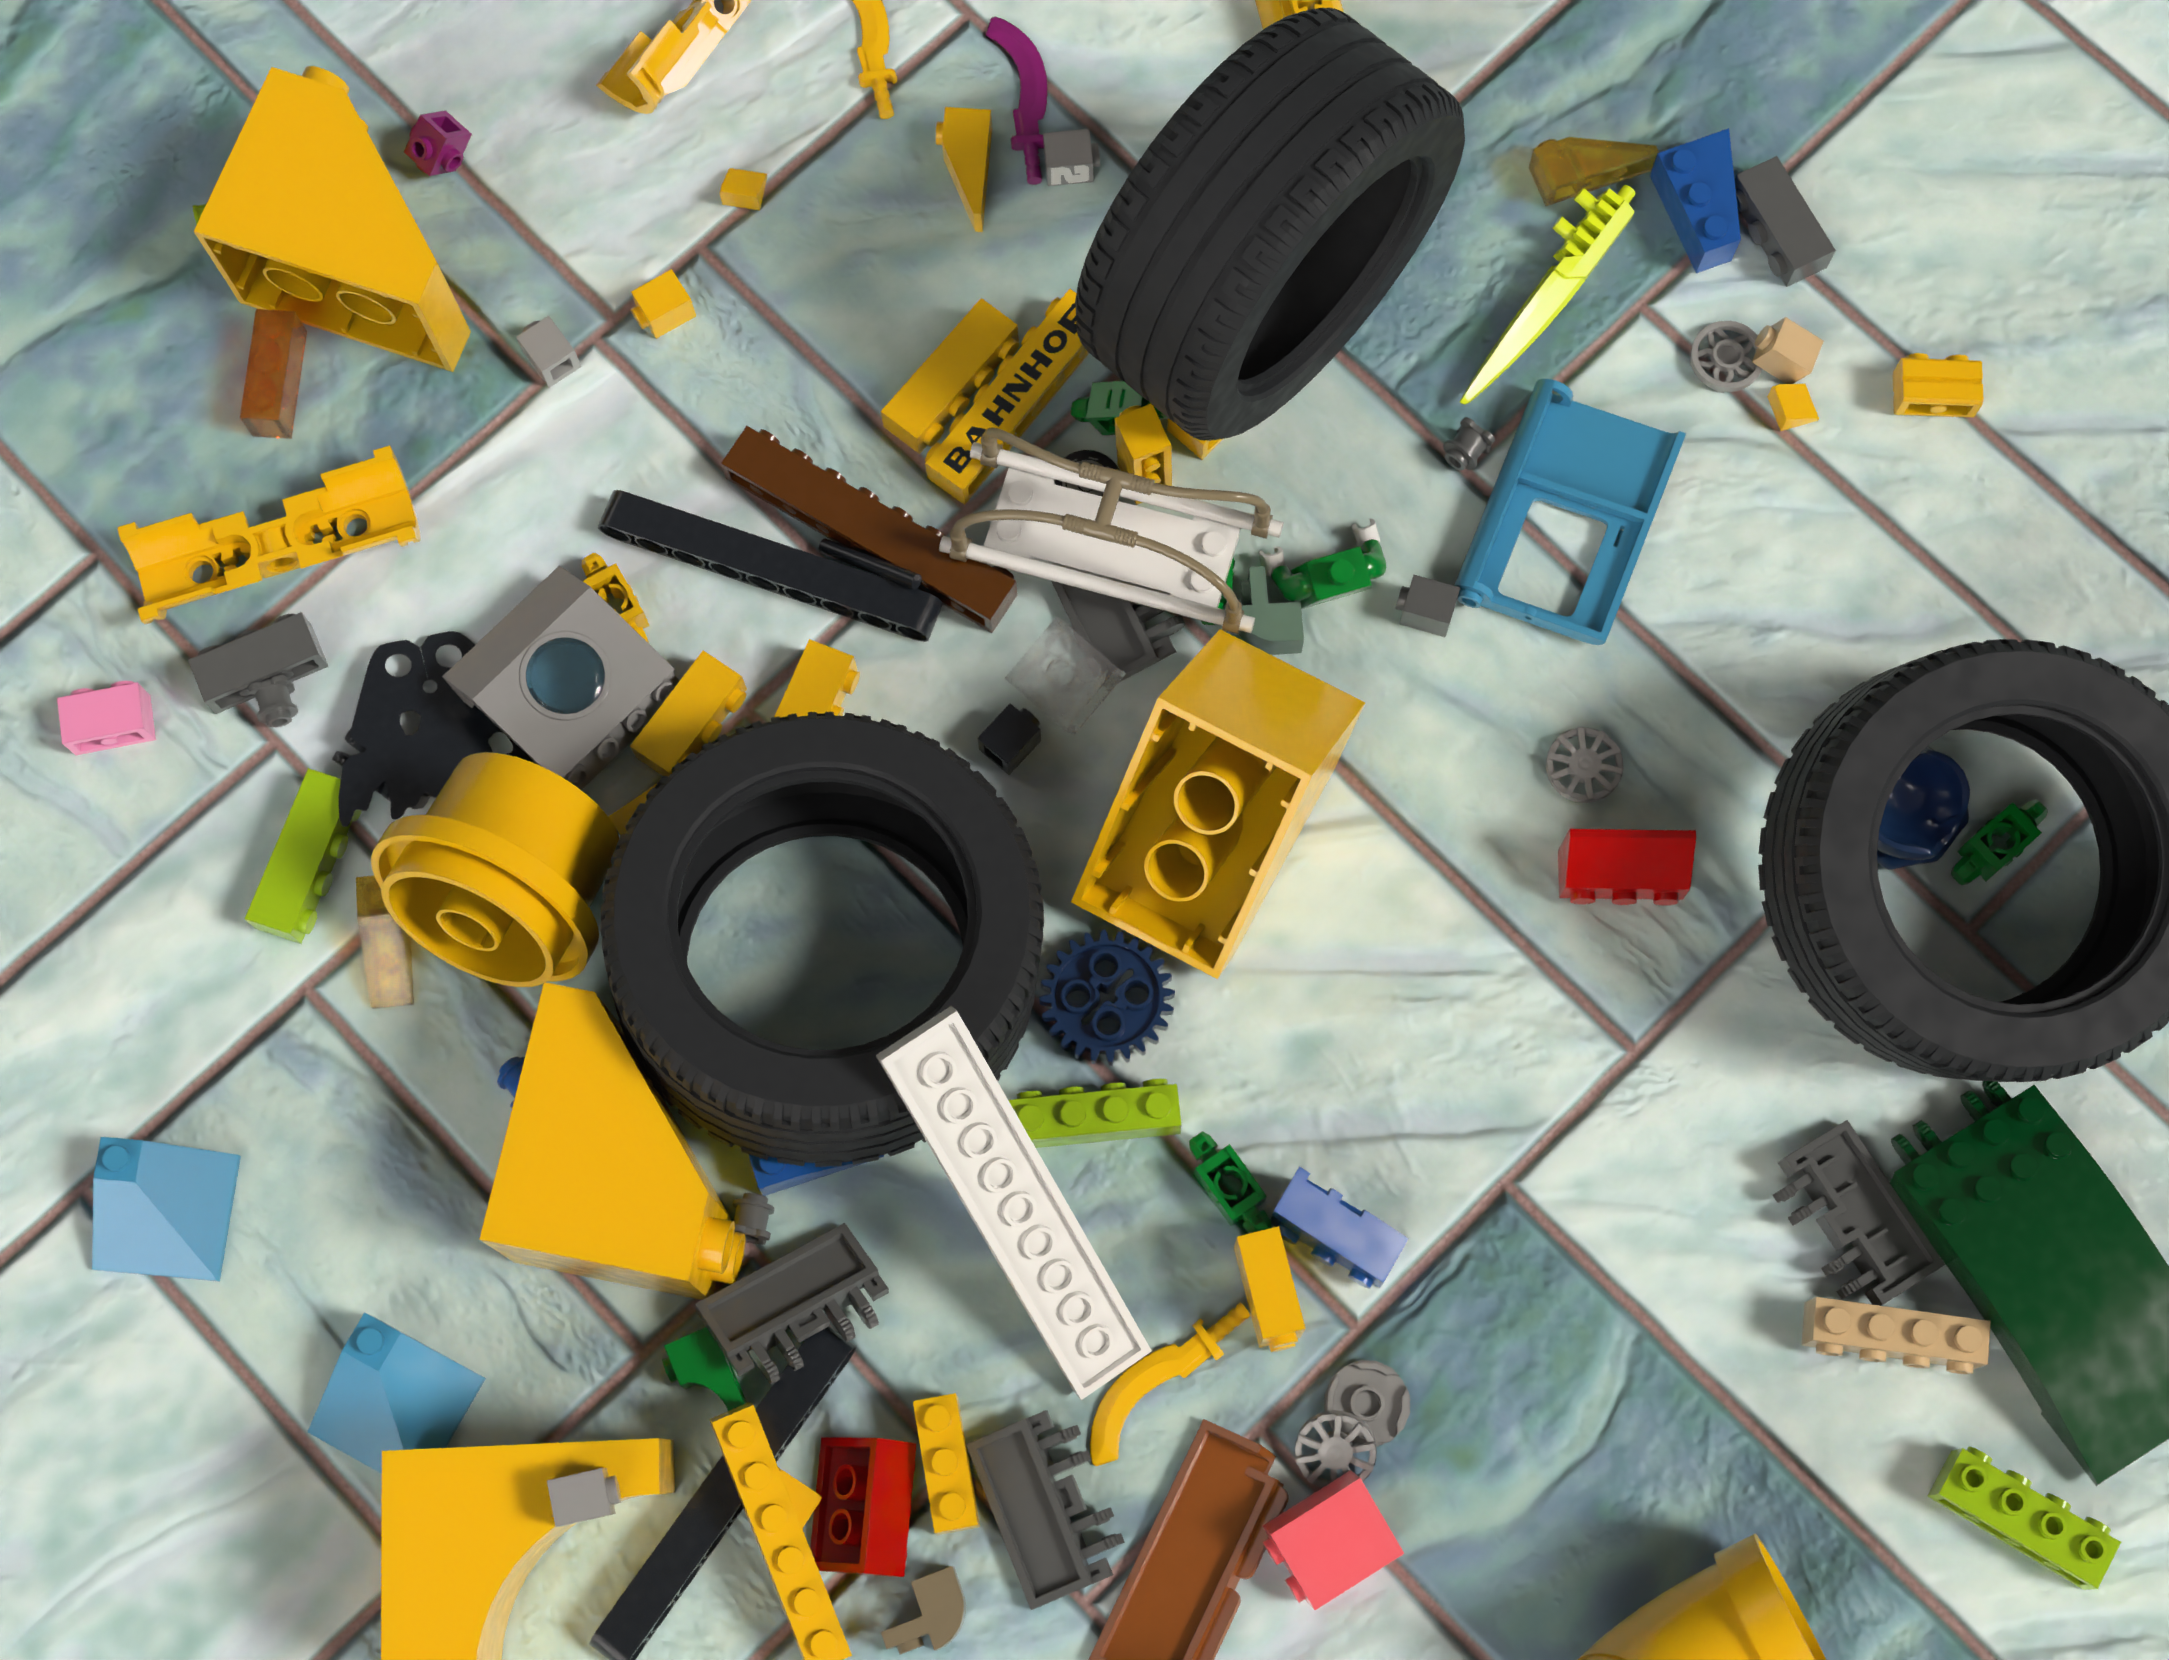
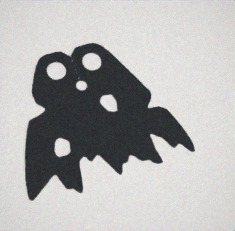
[339,631,534,827]

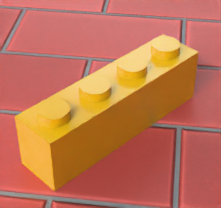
[881,298,1019,454]

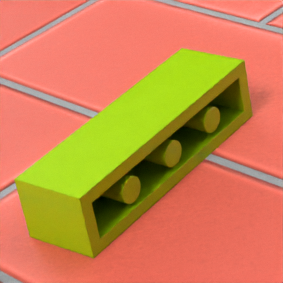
[245,768,362,944]

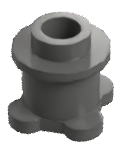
[1443,417,1495,471]
[248,675,298,727]
[733,1193,774,1245]

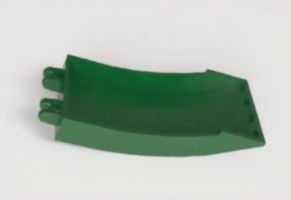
[1890,1081,2169,1486]

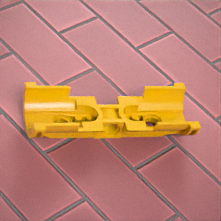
[596,0,751,114]
[117,445,421,624]

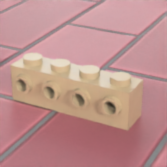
[1801,1297,1991,1374]

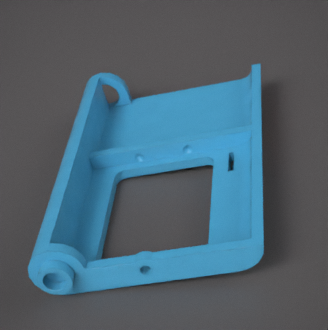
[1454,378,1686,645]

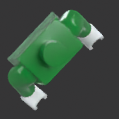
[1259,518,1386,609]

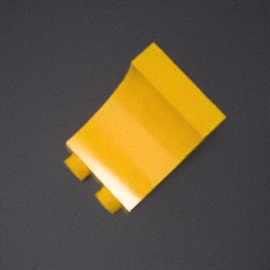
[381,1438,675,1660]

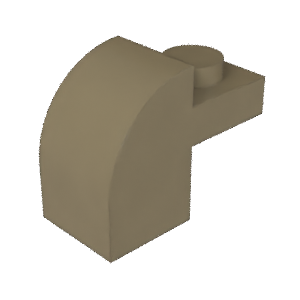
[881,1566,966,1655]

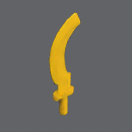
[852,0,898,119]
[1090,1302,1251,1466]

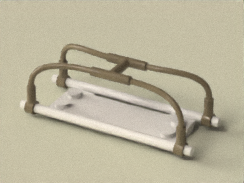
[939,428,1284,634]

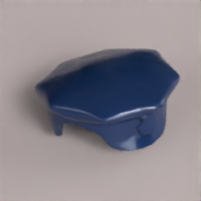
[1877,746,1970,870]

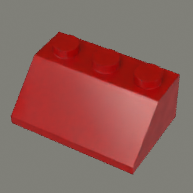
[1558,829,1696,906]
[810,1437,917,1577]

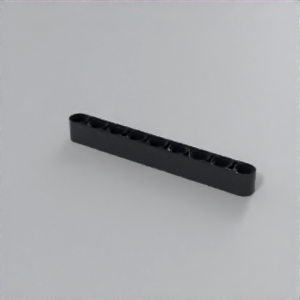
[598,490,943,642]
[589,1326,857,1660]

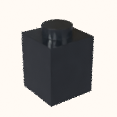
[977,703,1042,775]

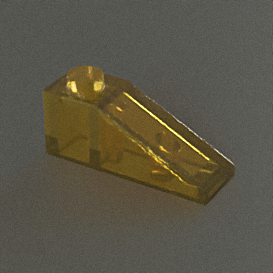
[1528,137,1659,206]
[356,875,414,1009]

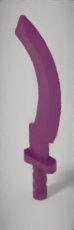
[986,16,1048,185]

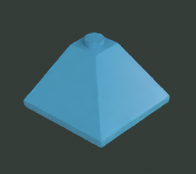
[92,1137,241,1282]
[308,1312,486,1474]

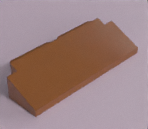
[1088,1419,1289,1660]

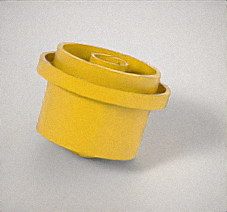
[371,752,619,987]

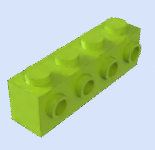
[1008,1079,1182,1148]
[1927,1446,2121,1590]

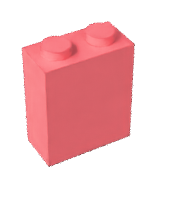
[1262,1470,1404,1610]

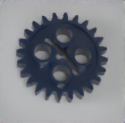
[1039,930,1175,1066]

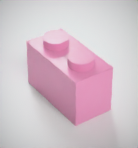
[57,681,156,755]

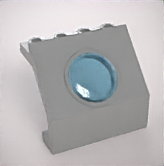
[442,566,680,790]

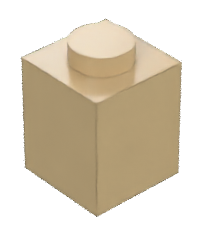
[1752,317,1824,384]

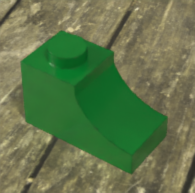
[662,1327,747,1411]

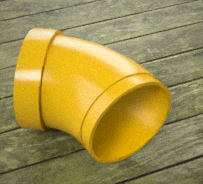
[1577,1534,1827,1660]

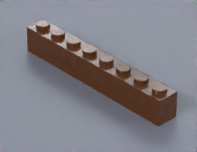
[721,426,1018,633]

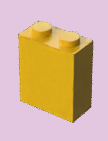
[1234,1226,1306,1352]

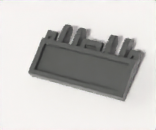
[1051,581,1185,689]
[695,1223,889,1384]
[966,1410,1125,1610]

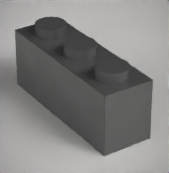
[1735,156,1836,287]
[188,612,329,714]

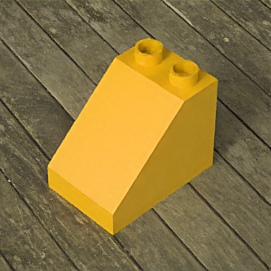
[194,66,471,372]
[1071,629,1365,979]
[479,982,745,1300]

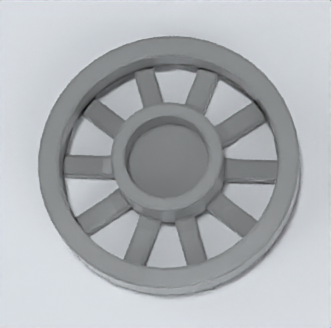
[1546,727,1624,803]
[1295,1410,1377,1488]

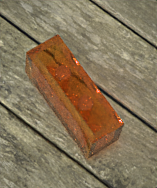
[240,309,307,439]

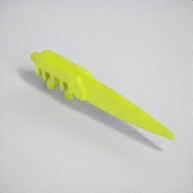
[1459,185,1636,405]

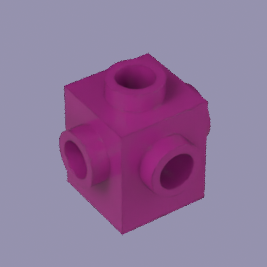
[404,110,472,176]

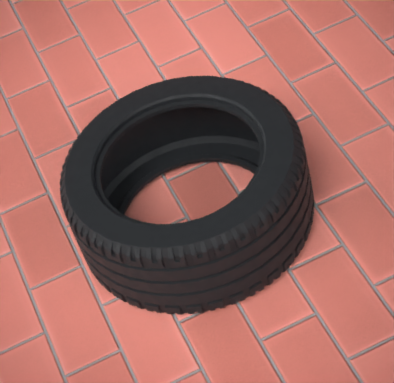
[1075,8,1465,441]
[1758,639,2169,1082]
[600,712,1044,1167]

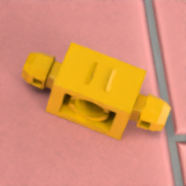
[581,553,650,643]

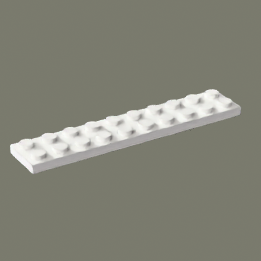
[876,1006,1152,1400]

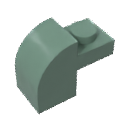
[1239,566,1304,655]

